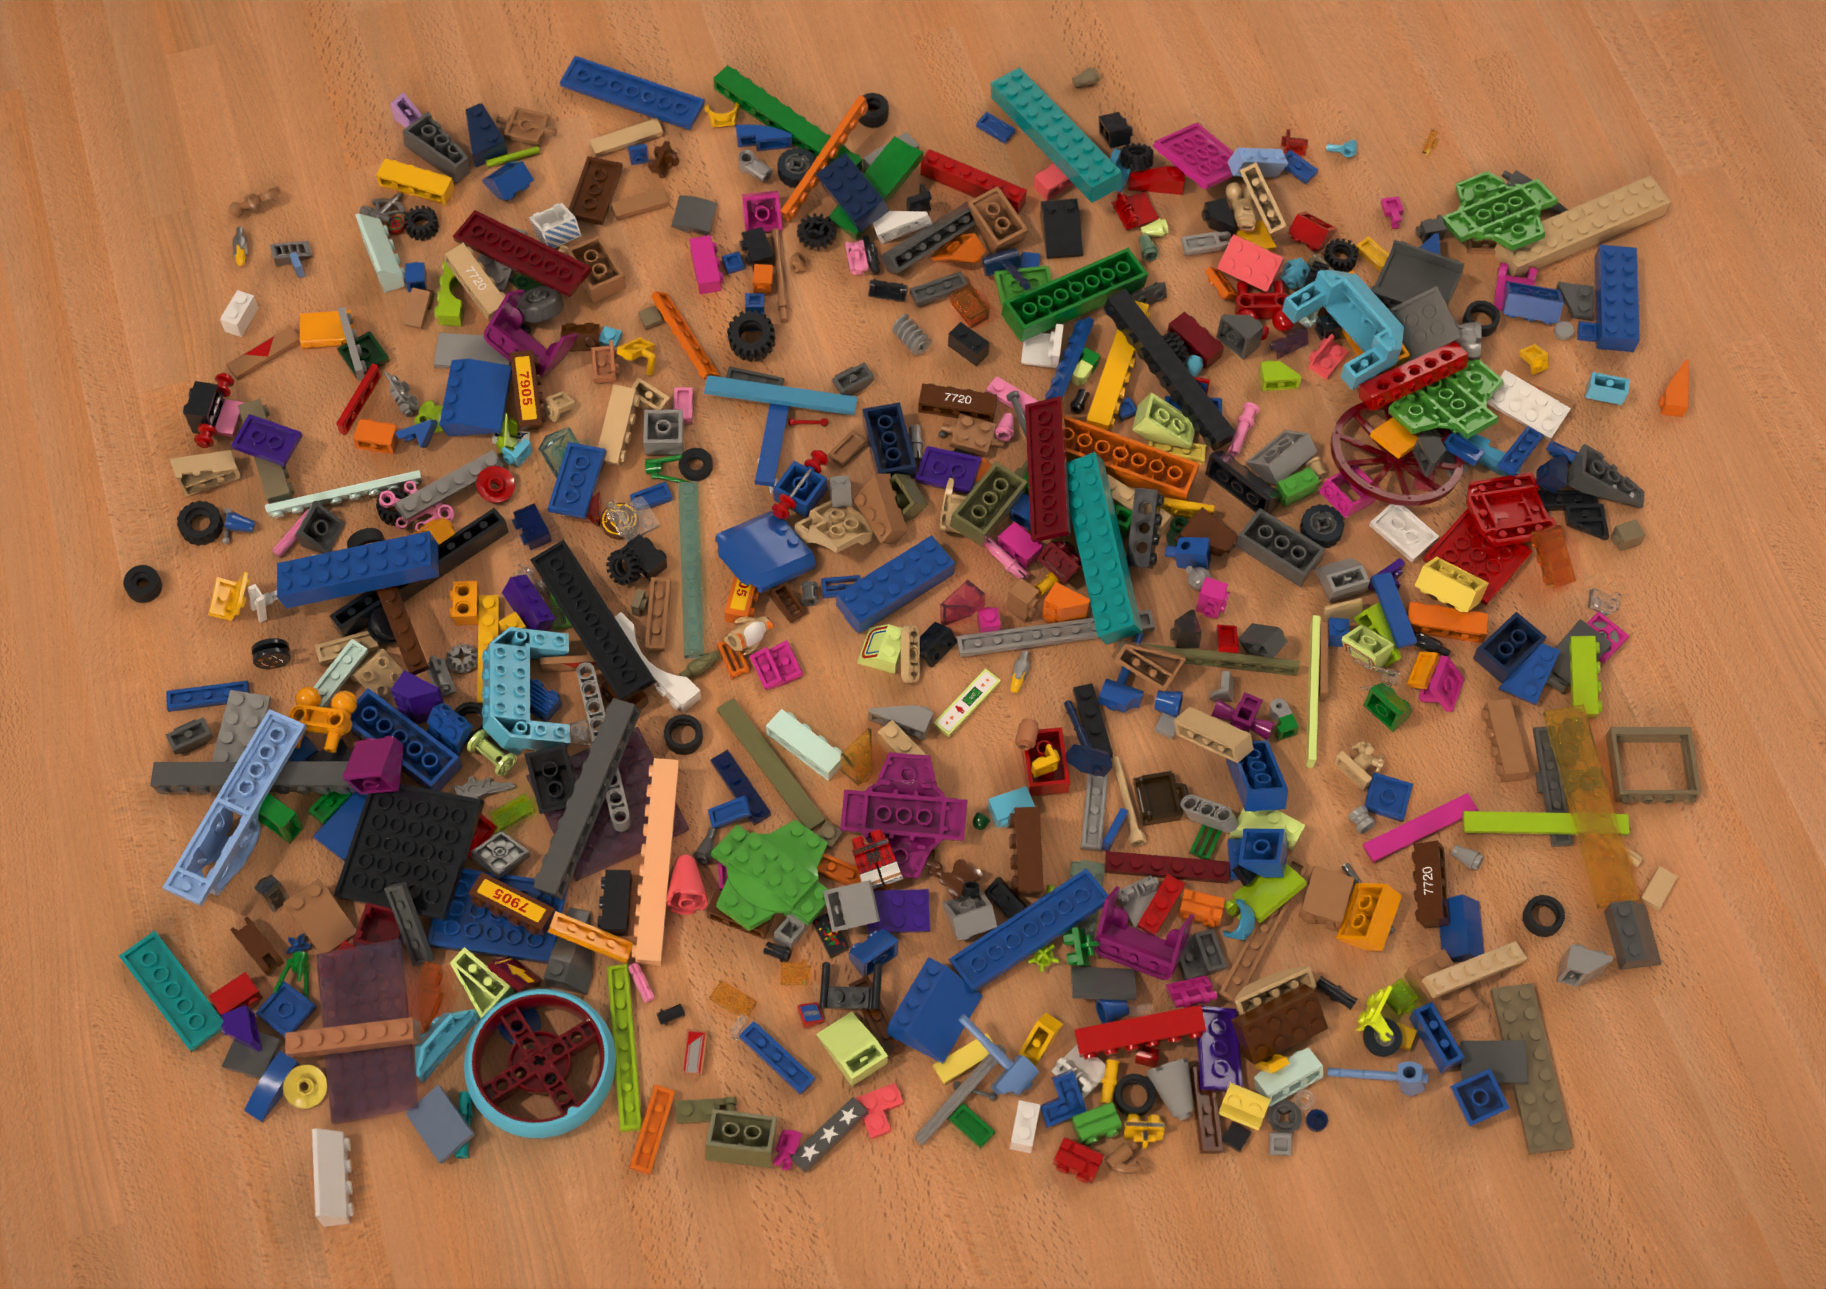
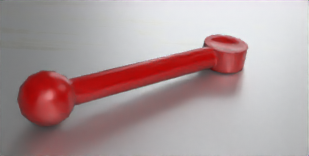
[788,418,828,426]

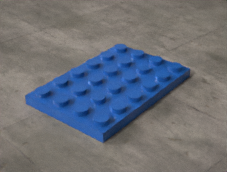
[427,868,569,964]

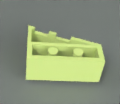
[1229,808,1305,851]
[450,947,516,1018]

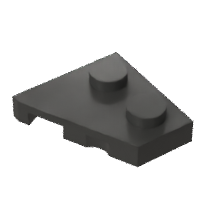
[1556,282,1594,321]

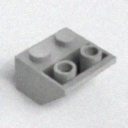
[1315,558,1370,603]
[823,880,880,932]
[1556,944,1613,987]

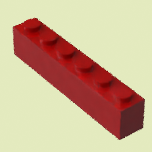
[920,149,1027,214]
[1074,1005,1206,1060]

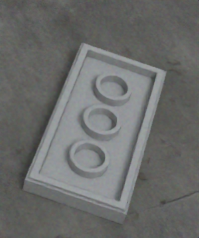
[433,333,511,369]

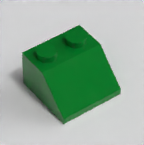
[1363,682,1413,732]

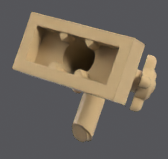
[1334,741,1384,791]

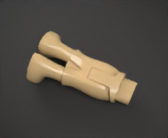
[1226,183,1257,231]

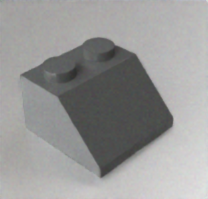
[1216,315,1264,360]

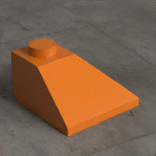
[931,233,986,263]

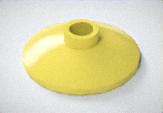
[283,1065,327,1109]

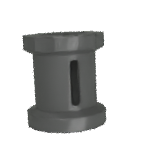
[801,581,819,606]

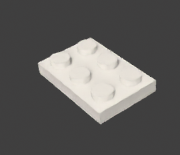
[1369,504,1439,563]

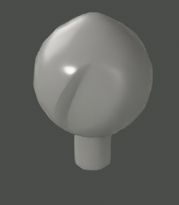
[1186,566,1211,591]

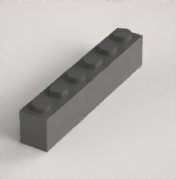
[880,201,976,273]

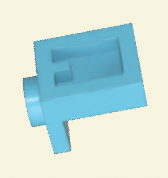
[501,438,533,468]

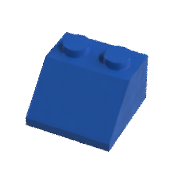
[482,161,534,201]
[1238,829,1288,877]
[849,929,898,977]

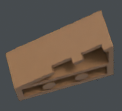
[853,474,907,544]
[1112,639,1186,692]

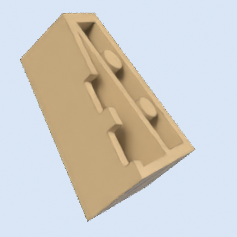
[170,450,241,497]

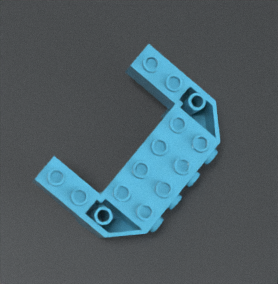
[1282,270,1404,390]
[482,627,570,755]

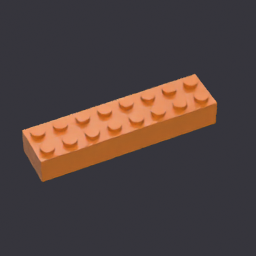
[1064,415,1199,501]

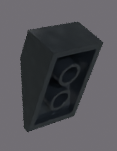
[1040,198,1083,259]
[525,743,575,814]

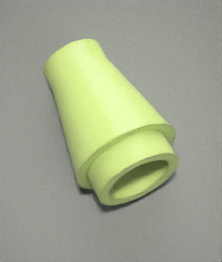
[1141,219,1169,237]

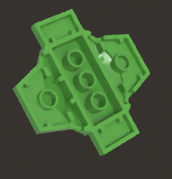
[1442,171,1558,251]
[1388,359,1503,439]
[711,820,829,931]

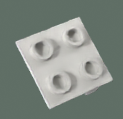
[1051,1045,1106,1099]

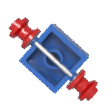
[772,450,828,519]

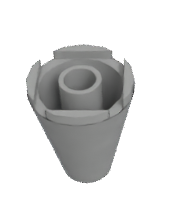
[1146,1058,1194,1120]

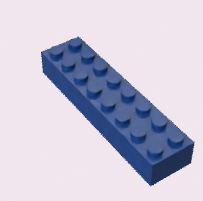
[277,531,439,609]

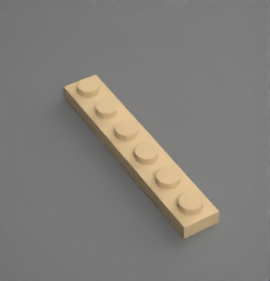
[1422,941,1527,998]

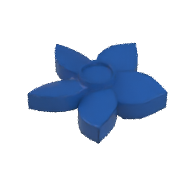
[286,933,312,954]

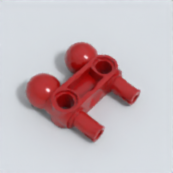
[1235,280,1295,332]

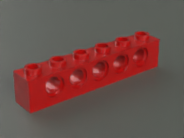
[1359,341,1468,411]

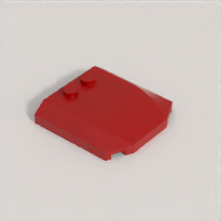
[1466,472,1560,547]

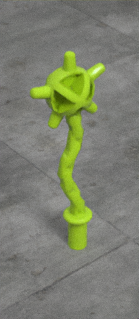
[1028,885,1060,972]

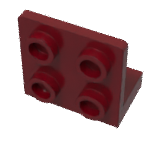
[1037,541,1083,584]

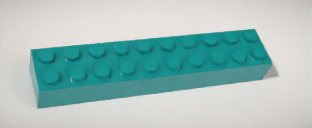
[990,67,1122,203]
[1067,452,1143,645]

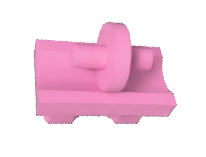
[845,240,868,275]

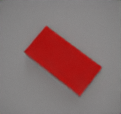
[1216,624,1239,653]

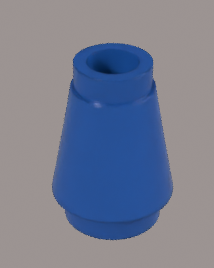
[224,512,255,532]

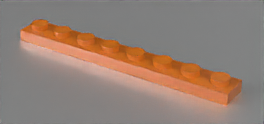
[781,95,868,222]

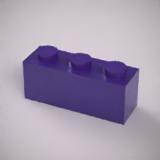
[502,574,556,631]

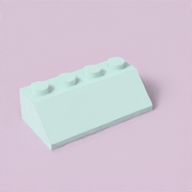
[355,214,405,293]

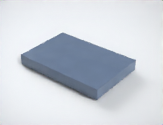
[405,1085,475,1164]

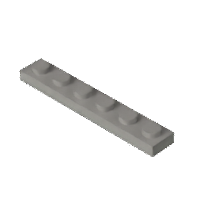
[394,450,504,521]

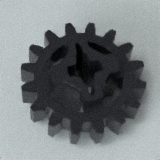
[797,213,836,251]

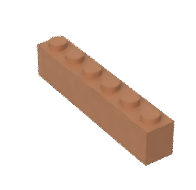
[285,1017,421,1059]

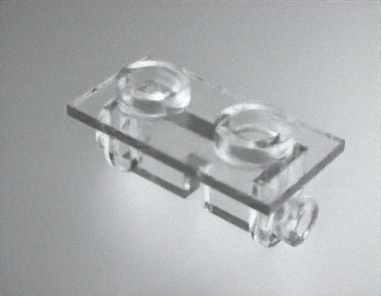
[514,564,550,599]

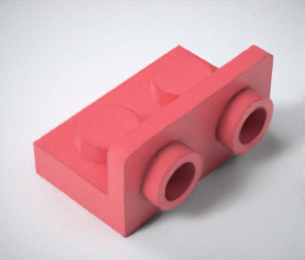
[1308,334,1349,380]

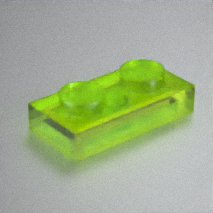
[489,793,536,831]

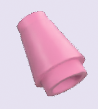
[995,413,1014,442]

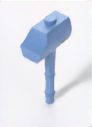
[958,1014,1039,1095]
[1327,1062,1429,1097]

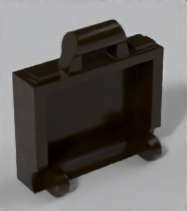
[1133,771,1189,826]

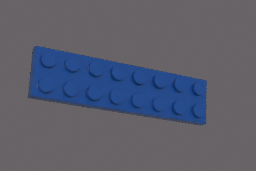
[560,56,705,130]
[949,868,1109,993]

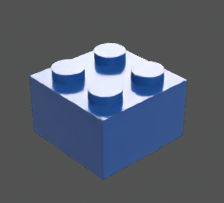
[1449,1069,1510,1126]

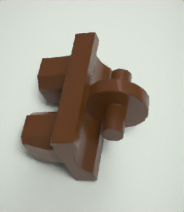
[648,141,680,178]

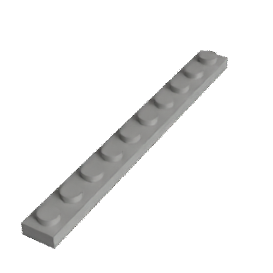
[956,610,1155,657]

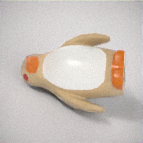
[724,616,774,655]

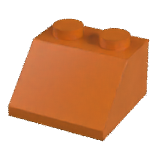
[1042,582,1091,624]

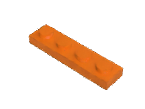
[628,1084,675,1175]

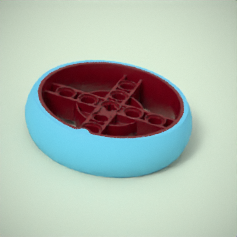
[464,989,616,1138]

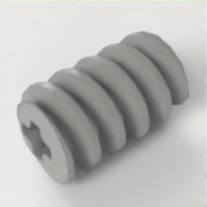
[892,314,932,355]

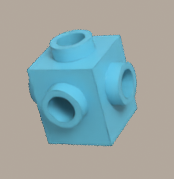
[1280,258,1311,289]

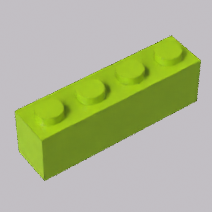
[1569,636,1602,719]

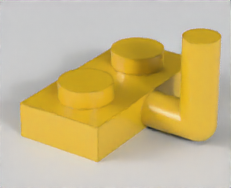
[616,337,656,375]

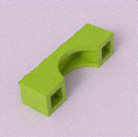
[434,260,464,327]

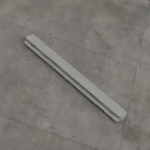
[914,1044,1006,1145]

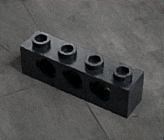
[1127,488,1164,569]

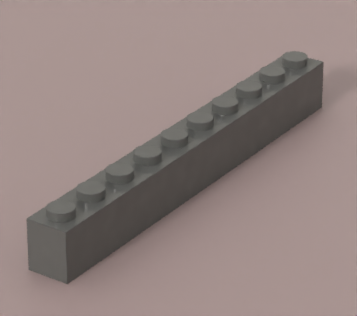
[533,698,641,900]
[150,761,357,795]

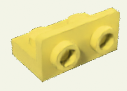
[1218,1083,1271,1130]

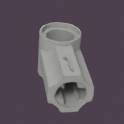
[738,150,773,183]

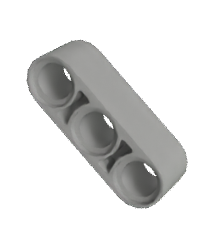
[1181,795,1238,833]

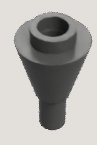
[693,827,716,864]

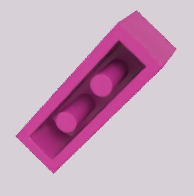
[689,235,724,294]

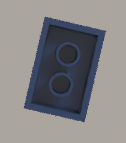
[1473,611,1547,684]

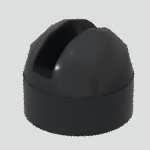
[963,881,980,899]

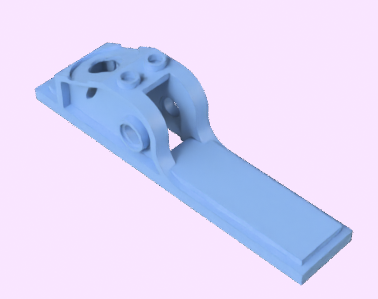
[163,709,307,907]

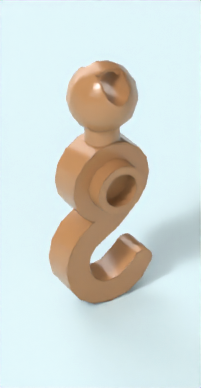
[228,186,281,216]

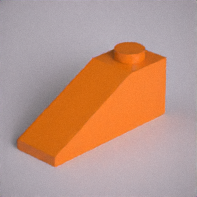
[1658,359,1689,417]

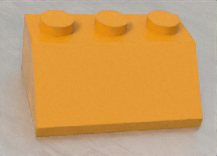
[1336,883,1402,952]

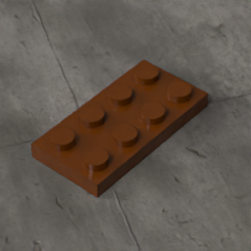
[568,156,623,225]

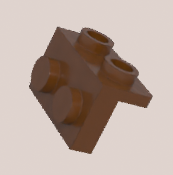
[561,322,600,352]

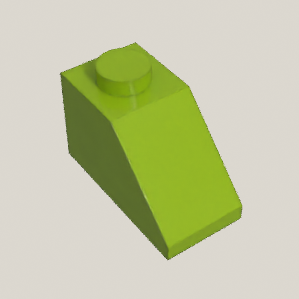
[1258,360,1302,391]

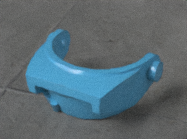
[1222,898,1255,940]

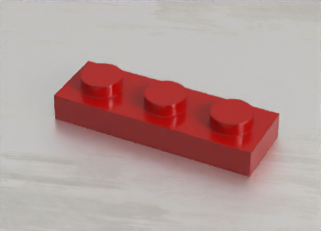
[1137,874,1186,936]

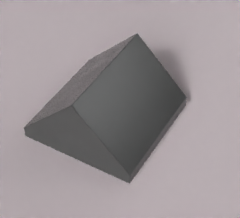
[296,501,345,554]

